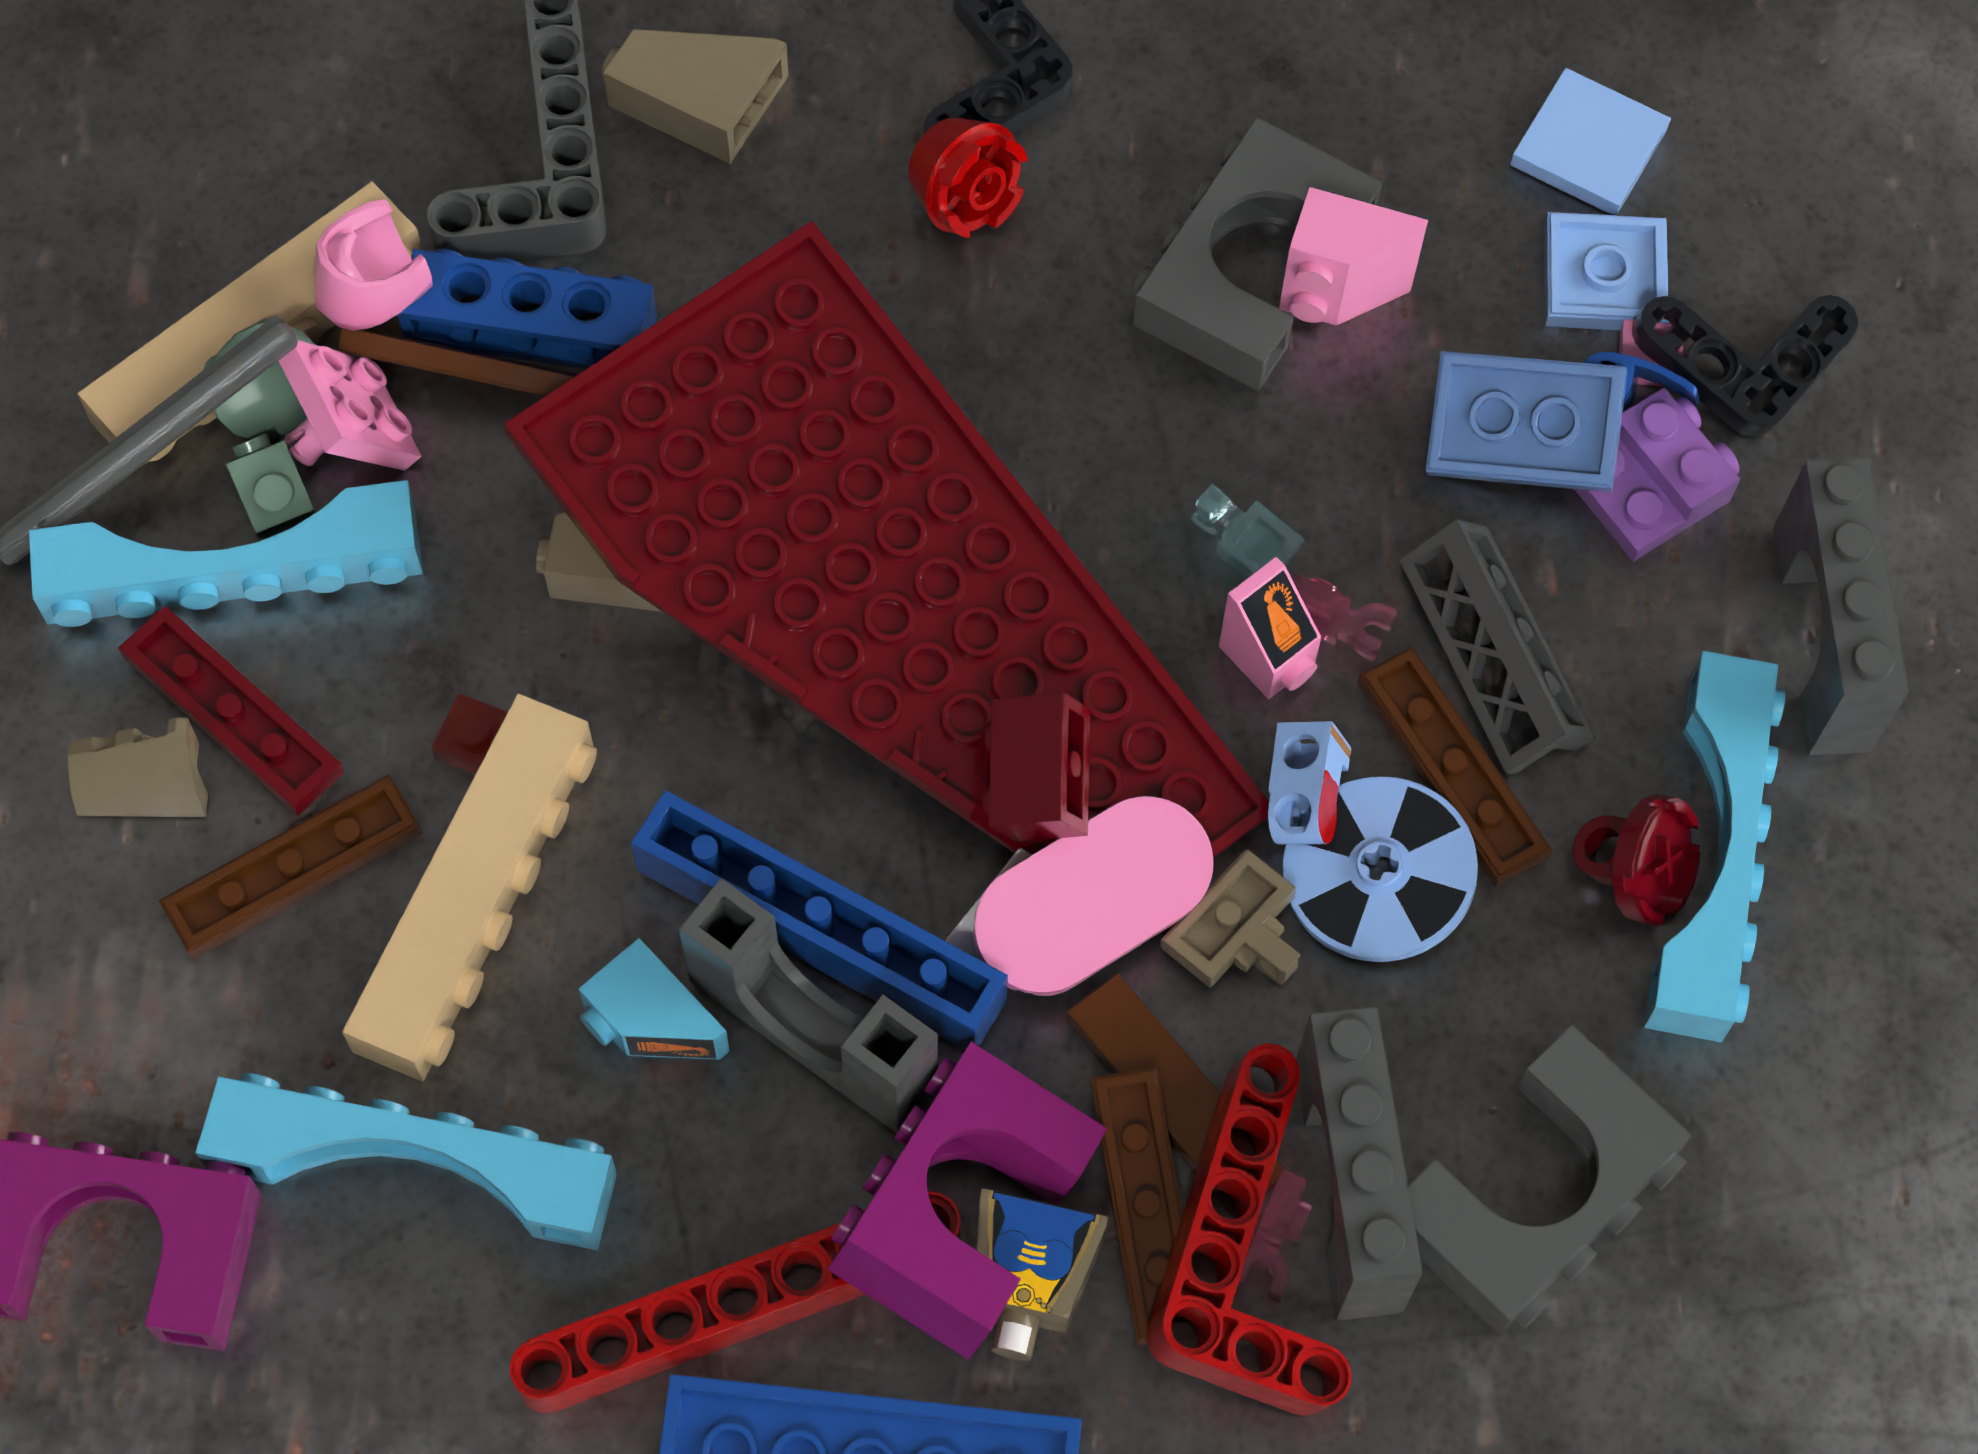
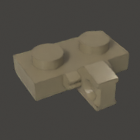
[1161,850,1300,988]

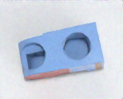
[1268,721,1351,845]

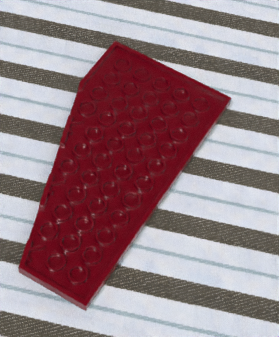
[504,221,1269,859]

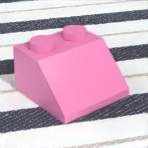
[1279,187,1428,326]

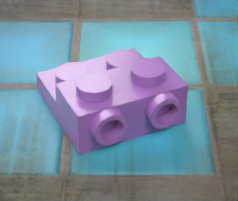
[1574,387,1740,562]

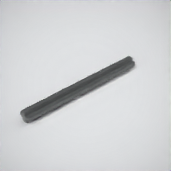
[0,316,298,565]

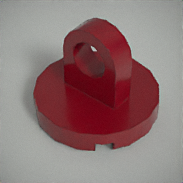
[1572,794,1701,926]

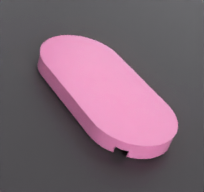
[973,796,1213,996]

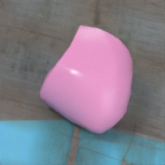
[313,199,433,331]

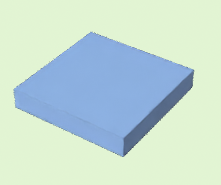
[1510,68,1671,216]
[1544,212,1669,331]

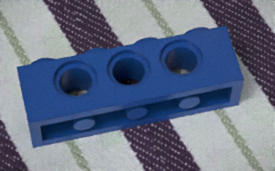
[398,249,657,369]

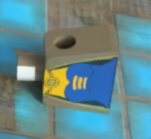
[977,1188,1108,1361]

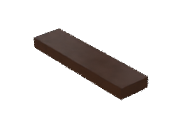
[338,328,578,396]
[1357,646,1552,888]
[158,774,423,960]
[1066,973,1288,1219]
[1089,1067,1198,1346]

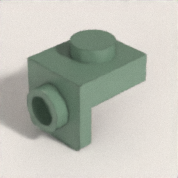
[225,433,314,533]

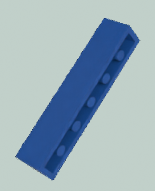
[631,790,1008,1050]

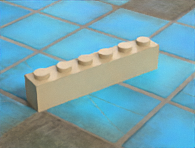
[77,181,423,470]
[342,694,597,1082]

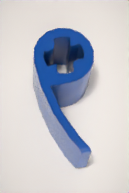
[1583,352,1699,412]

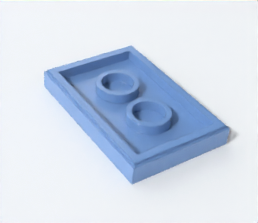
[1425,351,1628,493]

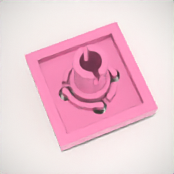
[279,340,422,471]

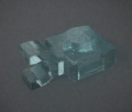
[1191,484,1305,579]

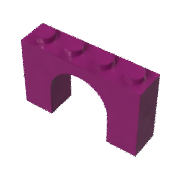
[828,1042,1107,1360]
[0,1132,262,1351]

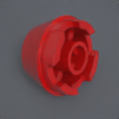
[908,117,1028,238]

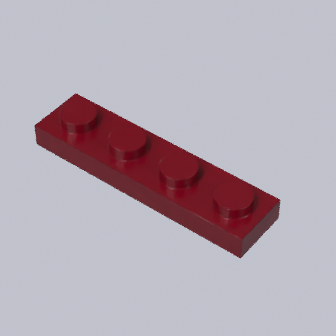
[118,605,345,816]

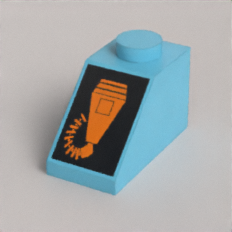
[578,938,730,1060]

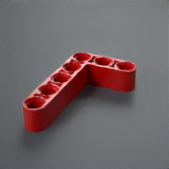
[1146,1043,1352,1416]

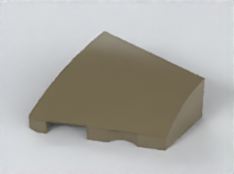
[68,718,209,817]

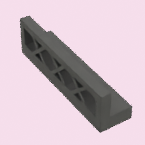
[1399,519,1595,774]

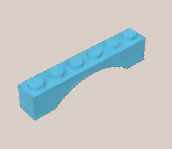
[29,480,423,627]
[1644,651,1785,1043]
[195,1073,617,1250]

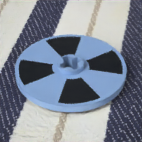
[1283,777,1478,962]

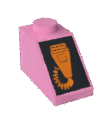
[1219,557,1321,700]

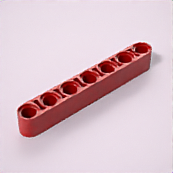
[509,1191,961,1413]

